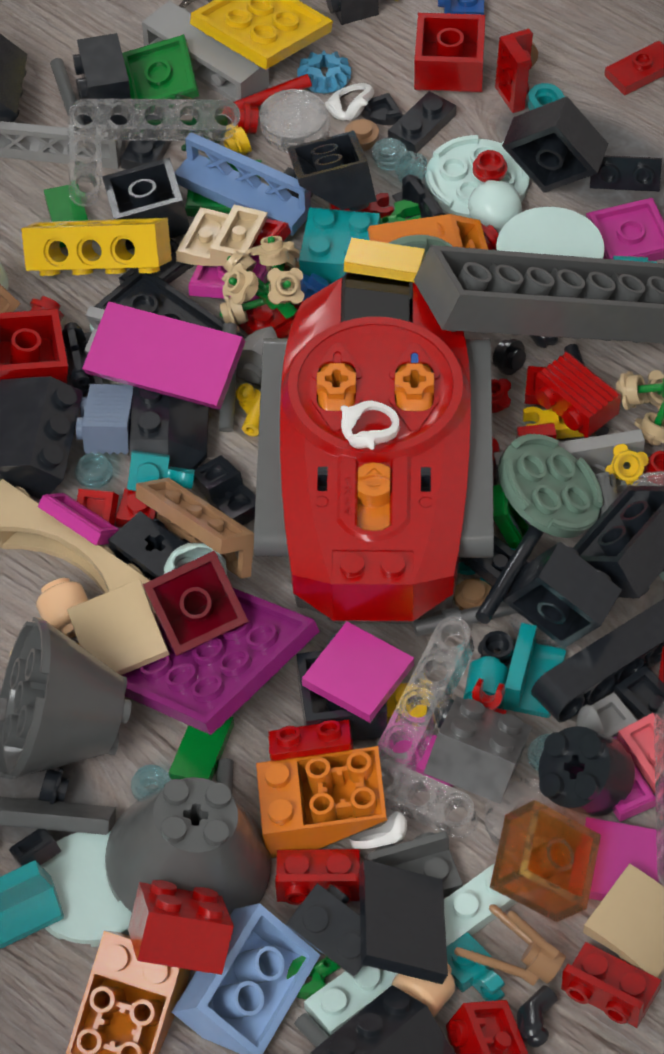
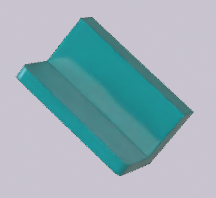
[503,623,566,718]
[0,860,64,949]

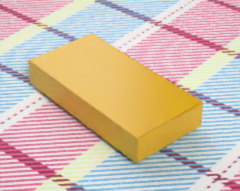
[344,238,425,283]

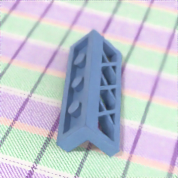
[174,132,311,236]

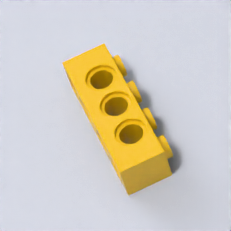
[21,218,172,276]

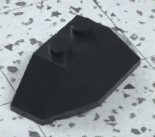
[130,386,209,470]

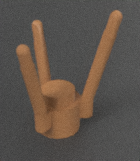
[454,904,566,986]

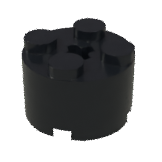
[538,726,635,817]

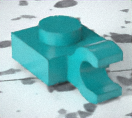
[127,450,195,491]
[446,932,505,1001]

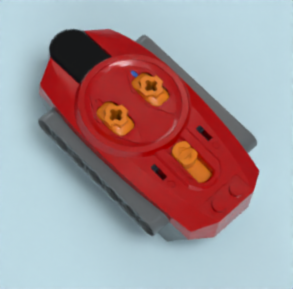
[254,272,494,624]

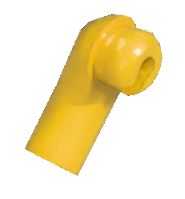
[235,383,261,436]

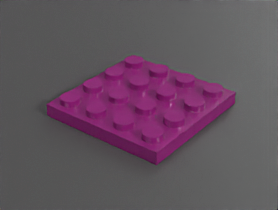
[121,587,320,735]

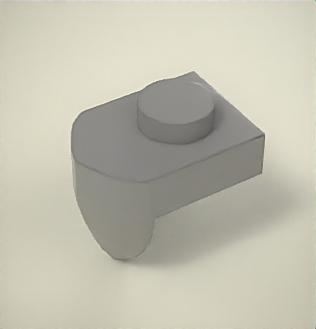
[237,326,277,385]
[576,692,637,737]

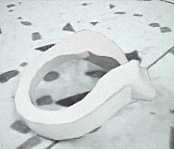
[322,83,375,121]
[340,401,400,450]
[350,811,407,849]

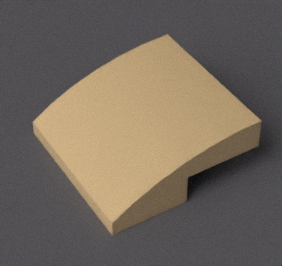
[176,204,268,266]
[67,579,170,675]
[583,864,664,978]

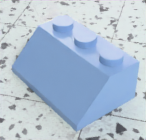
[171,903,320,1054]

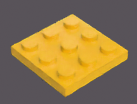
[190,0,333,70]

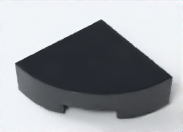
[361,93,403,125]

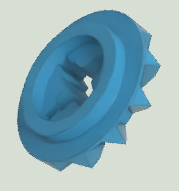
[297,50,351,93]

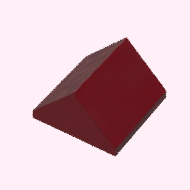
[143,550,249,656]

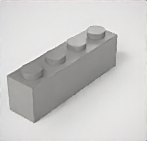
[142,0,269,102]

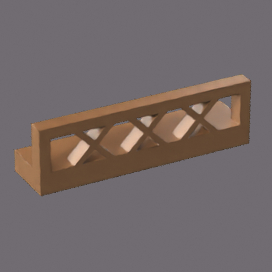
[135,477,254,579]

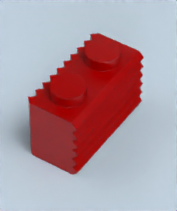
[534,351,621,438]

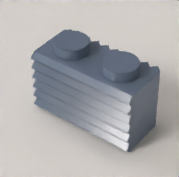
[76,384,133,455]

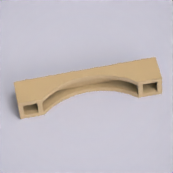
[0,479,161,624]

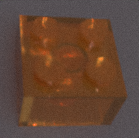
[490,800,601,922]

